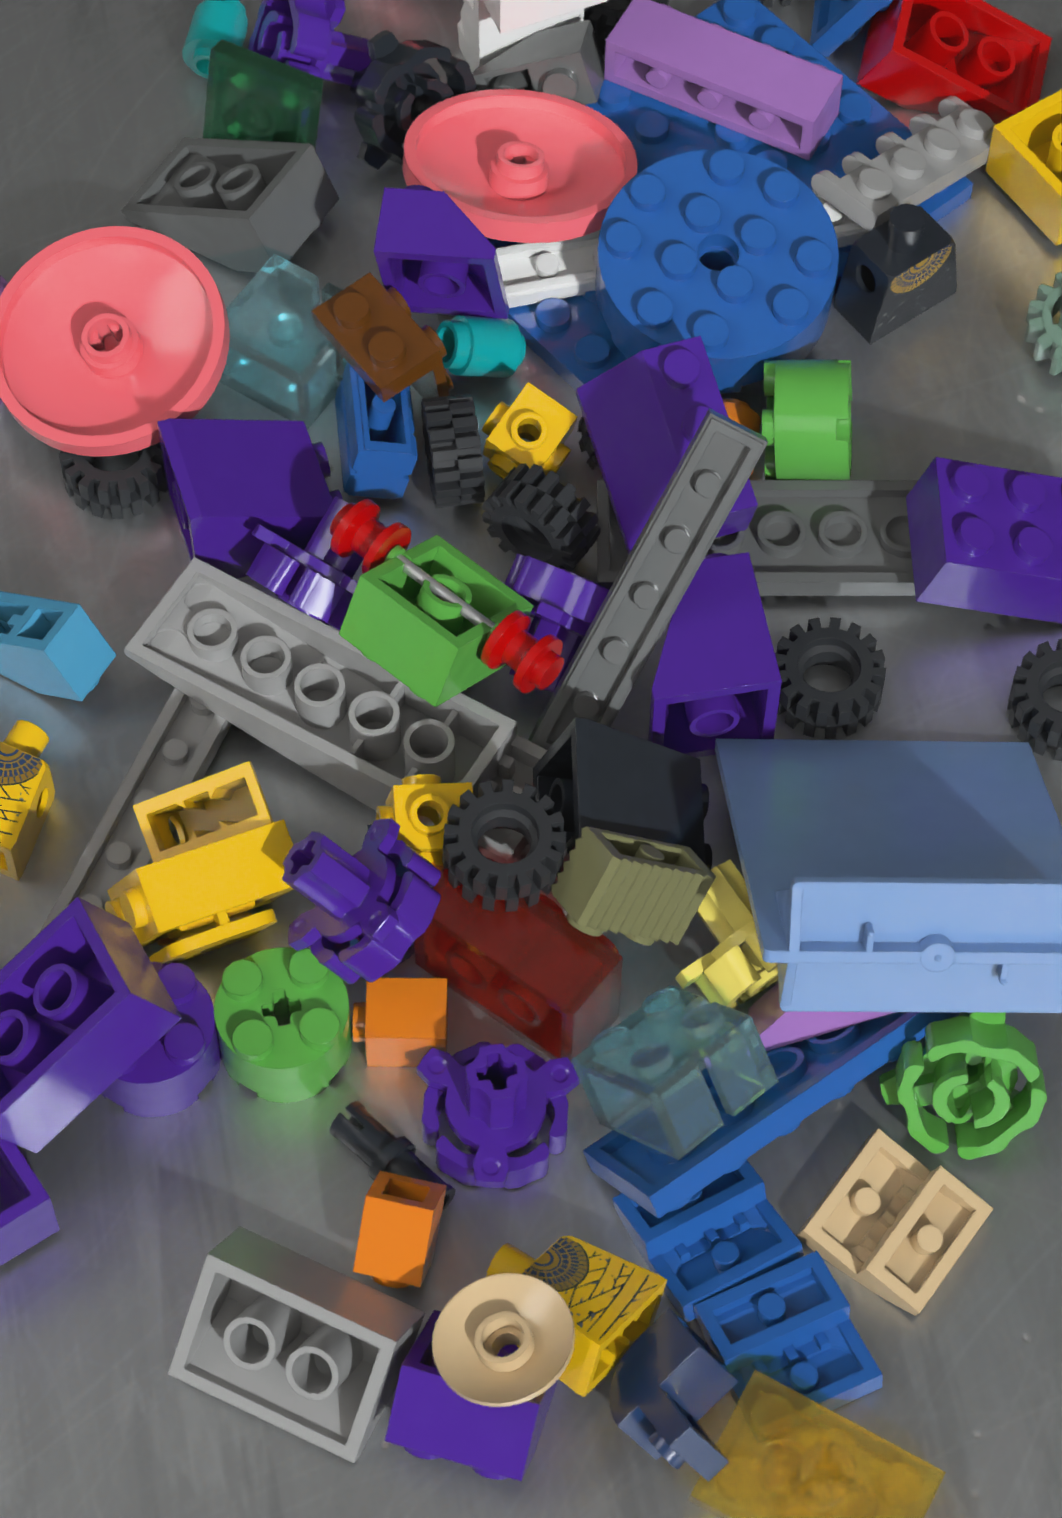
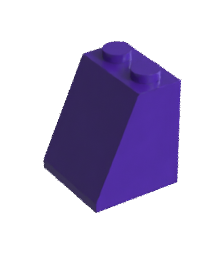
[157,418,343,579]
[648,552,782,758]

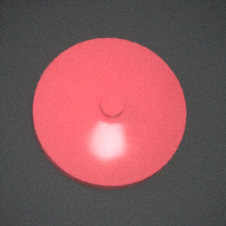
[402,89,638,243]
[0,226,230,457]

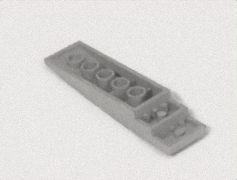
[124,557,565,914]

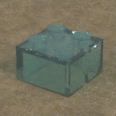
[219,253,347,430]
[571,985,779,1160]

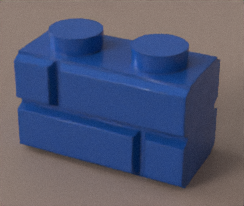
[334,362,418,500]

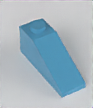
[0,591,116,702]

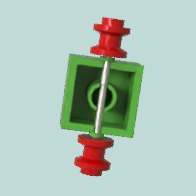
[330,499,564,707]

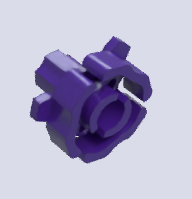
[246,0,373,124]
[246,496,384,630]
[504,553,609,693]
[282,818,441,984]
[417,1041,580,1189]

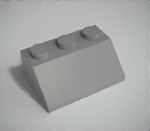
[168,1227,425,1463]

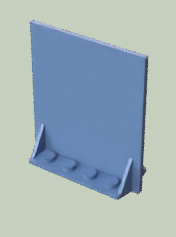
[715,739,1062,1013]

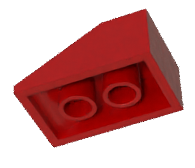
[857,0,1052,124]

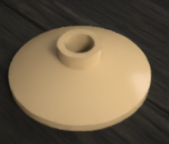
[432,1273,575,1407]

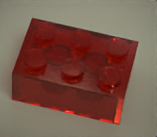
[414,857,623,1068]

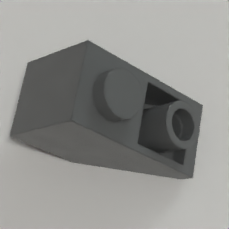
[473,20,605,105]

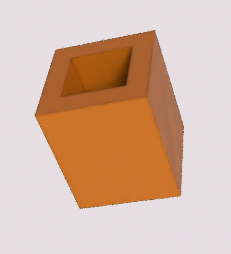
[353,977,448,1067]
[353,1171,447,1288]

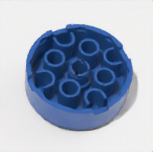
[595,149,839,394]

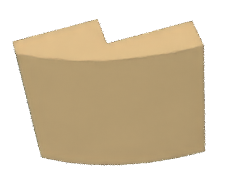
[796,1128,994,1316]

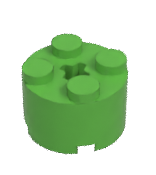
[762,359,852,480]
[214,947,352,1103]

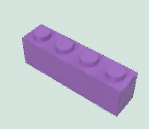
[604,0,843,161]

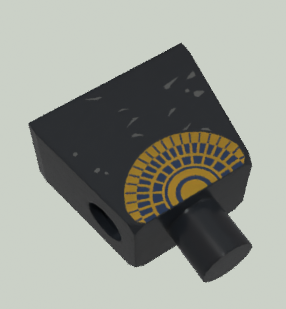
[834,204,957,345]

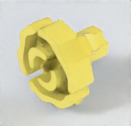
[675,859,778,1016]

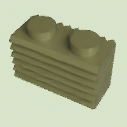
[552,826,716,946]

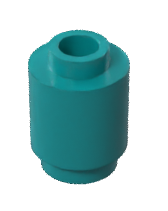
[182,0,249,79]
[436,315,526,378]

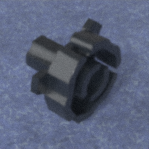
[350,30,477,170]

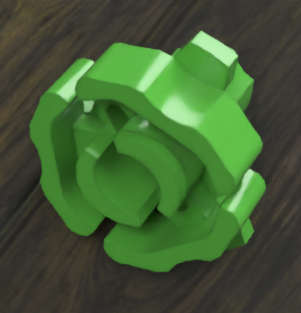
[879,1012,1047,1160]

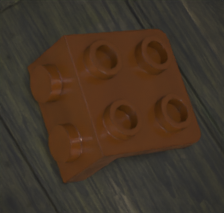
[311,272,454,403]

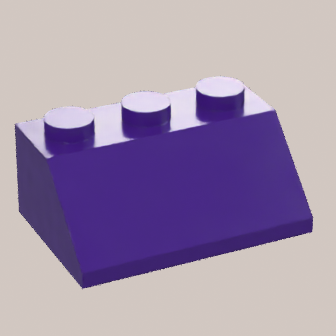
[575,335,758,555]

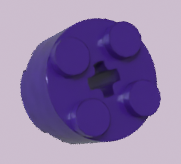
[101,962,221,1118]

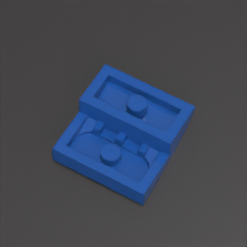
[612,1161,804,1323]
[693,1251,883,1444]

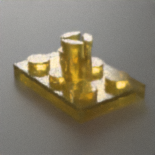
[688,1370,946,1518]

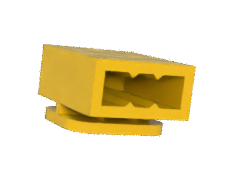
[105,819,294,964]

